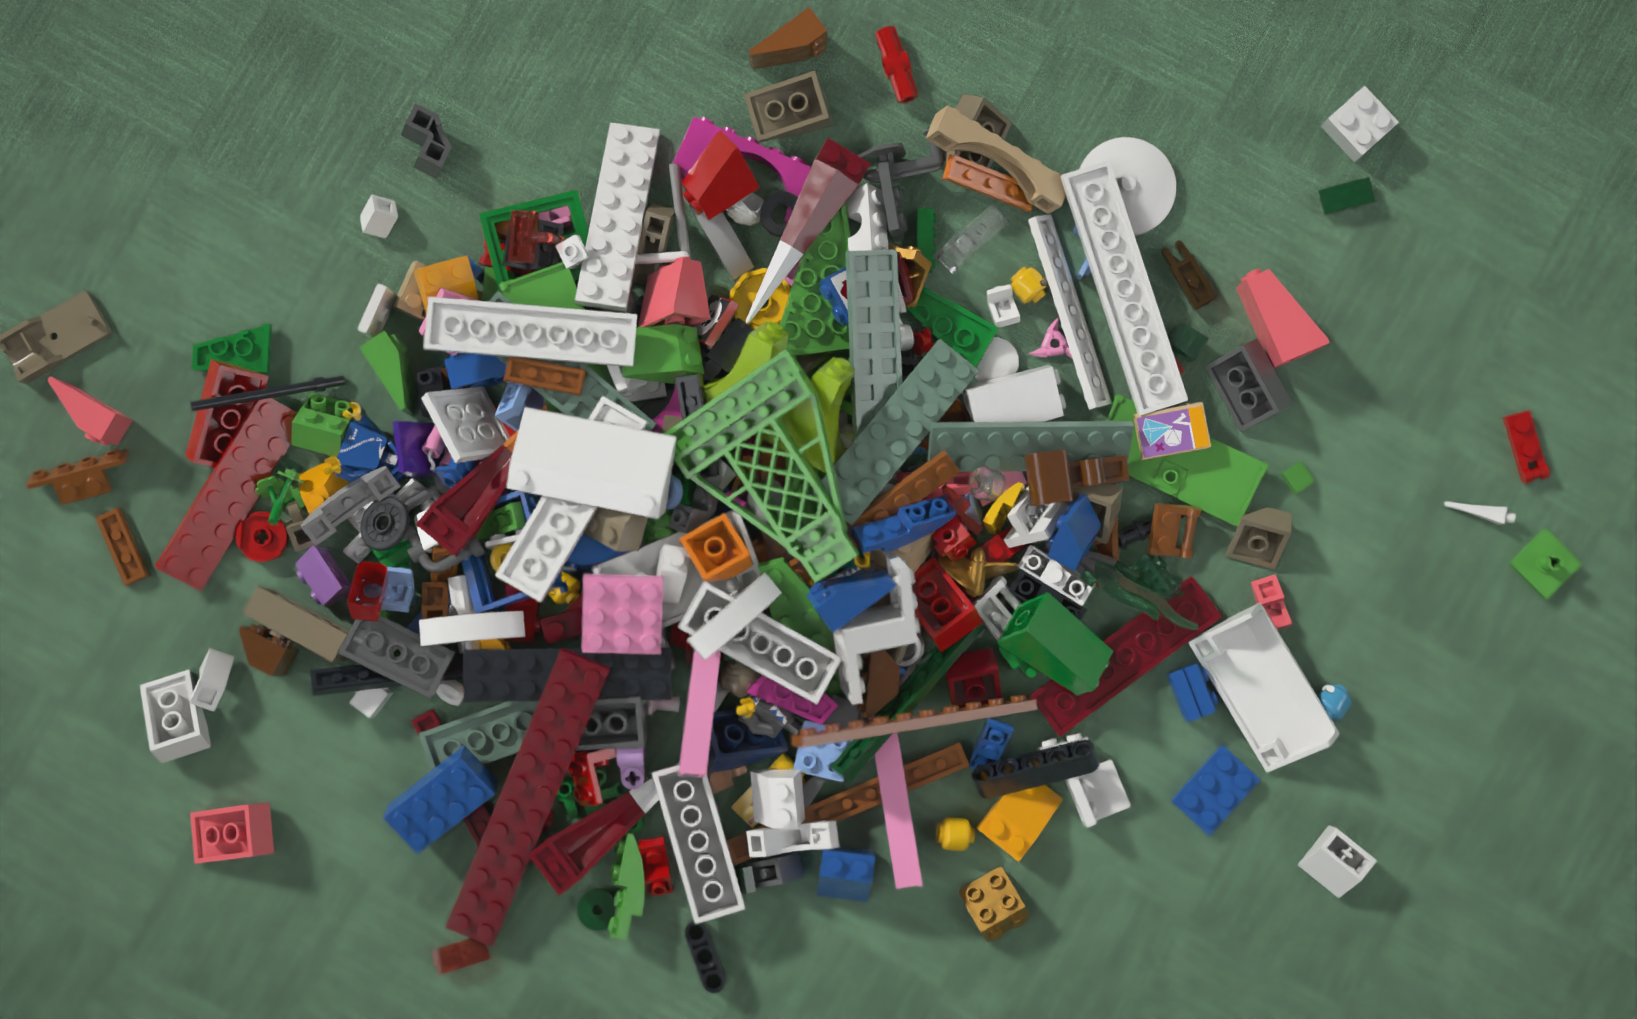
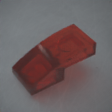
[941,484,983,535]
[431,938,491,975]

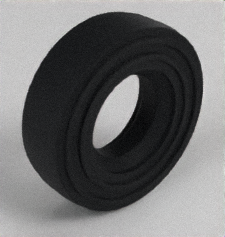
[760,191,798,238]

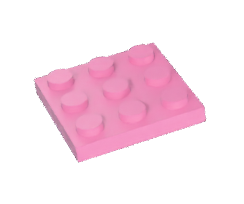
[582,574,663,654]

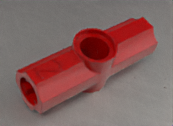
[875,26,918,104]

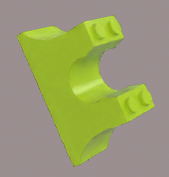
[704,321,856,474]

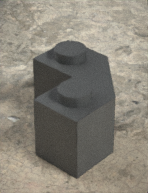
[401,103,451,178]

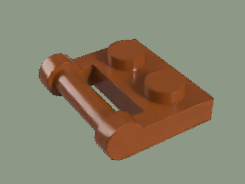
[1147,503,1201,558]

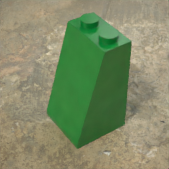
[997,592,1113,695]

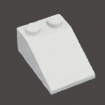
[140,670,211,763]

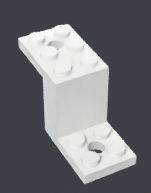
[833,554,920,705]

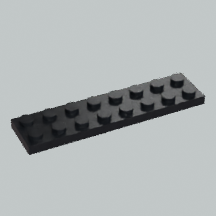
[463,648,672,702]

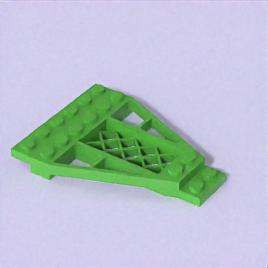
[664,348,860,583]

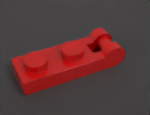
[1503,410,1550,484]

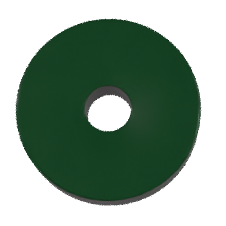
[577,888,616,931]

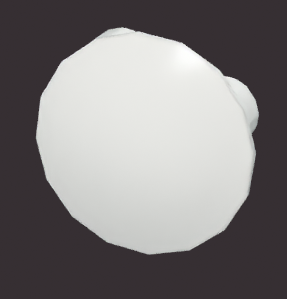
[975,337,1019,382]

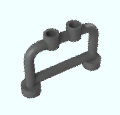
[402,477,486,573]

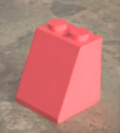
[638,257,710,327]

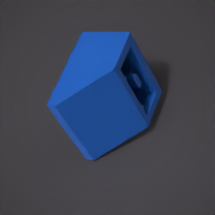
[1047,493,1101,571]

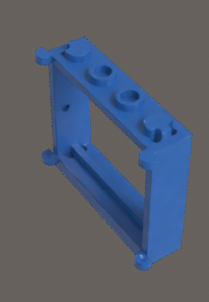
[462,490,568,614]

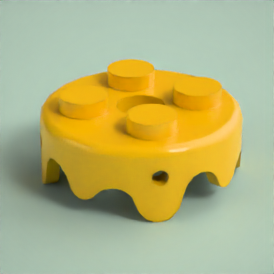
[730,268,791,330]

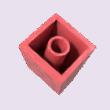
[1236,268,1330,369]

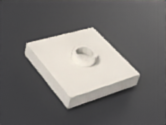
[358,284,397,339]

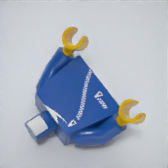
[323,402,398,483]

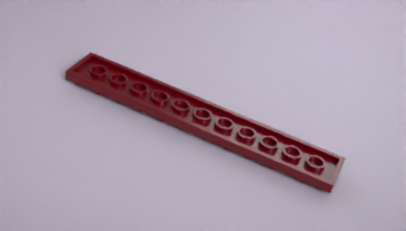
[445,648,610,947]

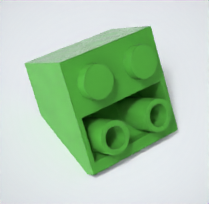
[292,392,355,457]

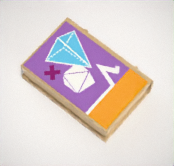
[1133,402,1211,461]

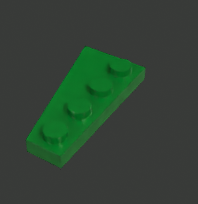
[906,286,999,368]

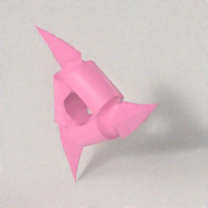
[1027,317,1073,359]

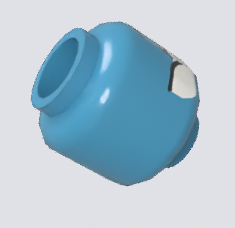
[1317,684,1352,722]

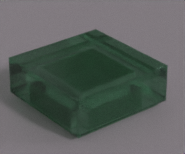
[270,455,304,486]

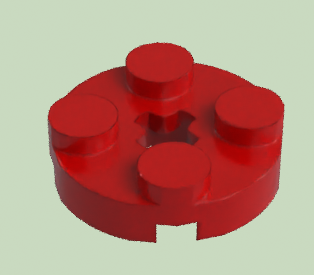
[236,511,289,562]

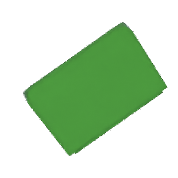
[1279,460,1315,495]

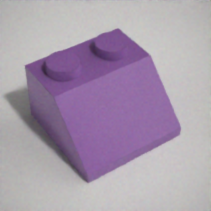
[295,545,351,607]

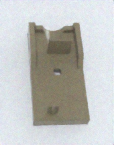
[0,290,113,384]

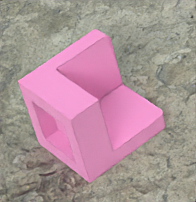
[538,206,573,229]

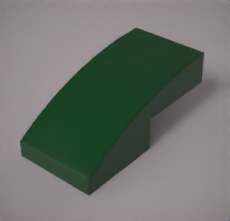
[1318,177,1376,215]

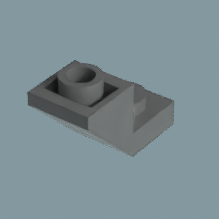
[669,484,722,534]

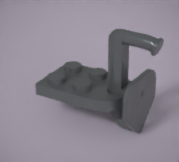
[857,127,943,241]

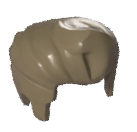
[718,660,762,698]

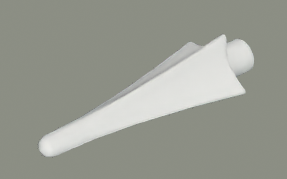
[1444,501,1516,526]

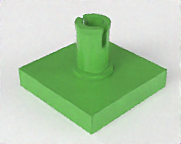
[1508,528,1582,600]

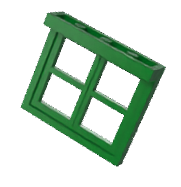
[479,189,588,294]

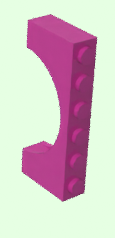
[669,117,811,224]

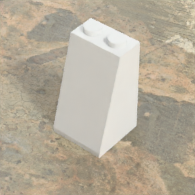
[962,365,1066,422]

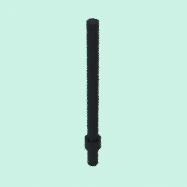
[190,375,346,412]

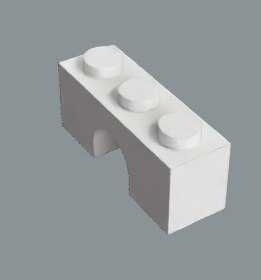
[846,183,888,251]

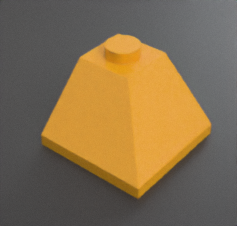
[298,462,350,515]

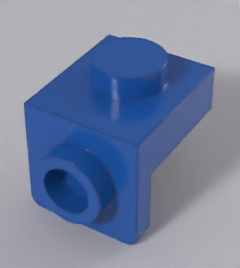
[435,458,477,487]

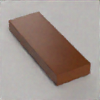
[504,356,586,397]
[95,507,150,587]

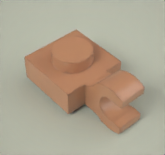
[706,766,748,794]

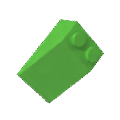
[621,324,704,384]
[359,330,415,416]

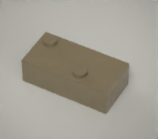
[242,586,350,664]

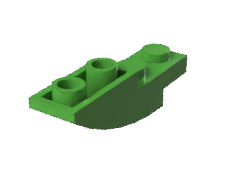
[608,834,645,941]

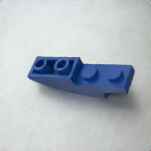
[851,496,956,554]

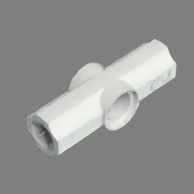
[448,575,482,654]

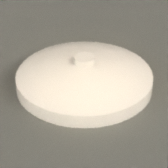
[1080,137,1176,237]

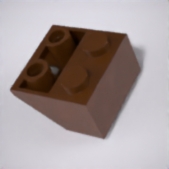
[239,623,299,677]

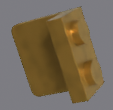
[888,244,932,309]
[959,867,1031,943]

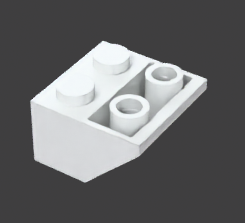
[1298,826,1377,898]

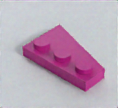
[747,675,838,725]

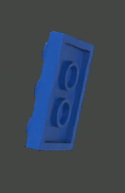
[1170,745,1260,836]

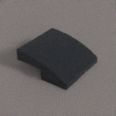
[502,215,564,272]

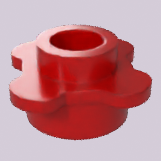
[912,328,934,355]

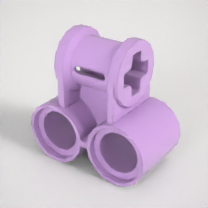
[617,747,646,789]

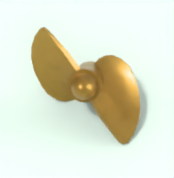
[938,547,1018,597]

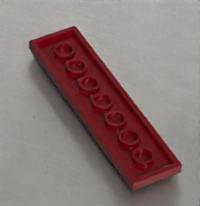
[1029,576,1222,737]

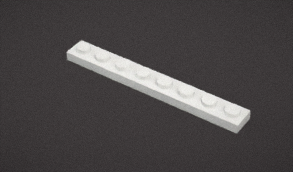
[1028,214,1112,410]

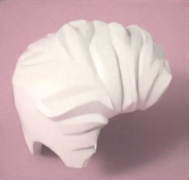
[726,193,764,226]

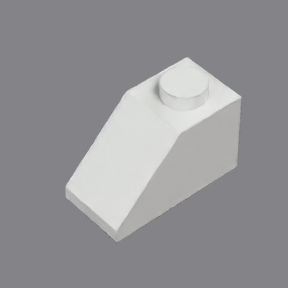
[656,544,689,604]

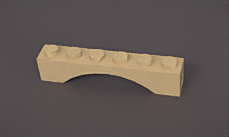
[926,105,1066,214]

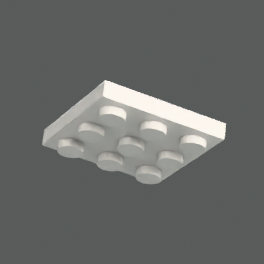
[421,387,510,463]

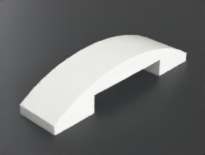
[687,573,782,660]
[419,611,525,646]

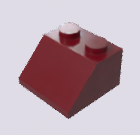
[945,648,1002,709]

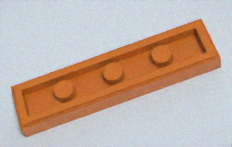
[942,154,1033,212]

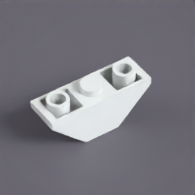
[1018,545,1096,606]

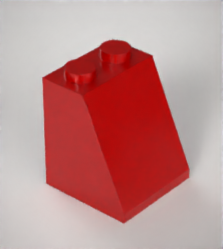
[681,130,760,220]

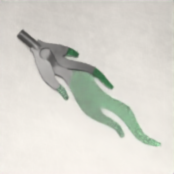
[1042,534,1198,630]

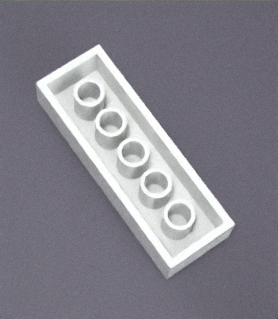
[677,582,842,704]
[652,764,745,924]

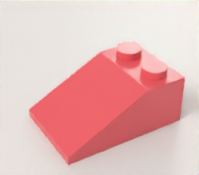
[48,376,133,446]
[190,802,274,864]

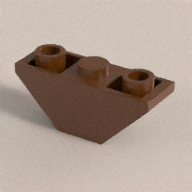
[857,649,900,718]

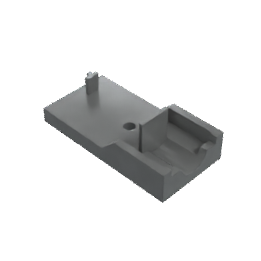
[338,615,456,700]

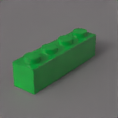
[916,208,936,273]

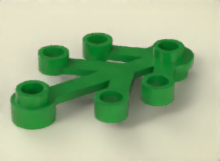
[556,769,644,833]

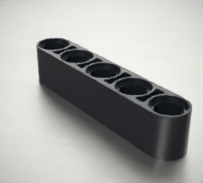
[972,739,1100,799]

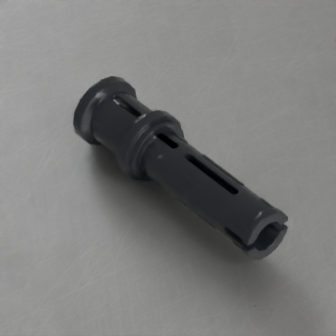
[1118,501,1187,550]

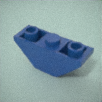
[968,717,1014,769]

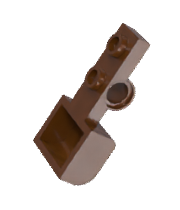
[1024,449,1130,506]

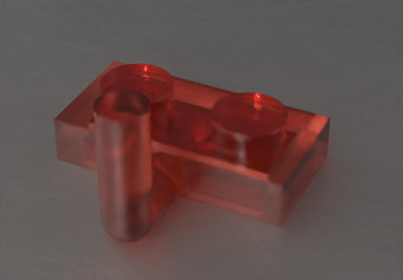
[508,210,565,263]

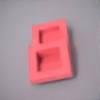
[1251,574,1292,630]

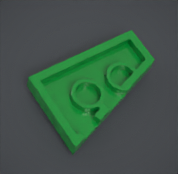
[191,323,272,374]

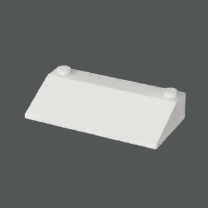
[507,407,677,519]
[592,510,760,628]
[1188,602,1340,772]

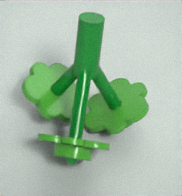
[255,468,305,525]

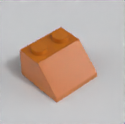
[679,513,753,582]

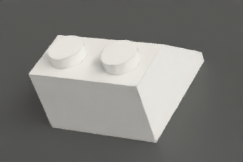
[750,769,805,828]

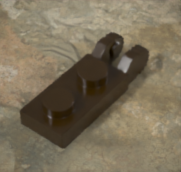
[1161,240,1217,311]

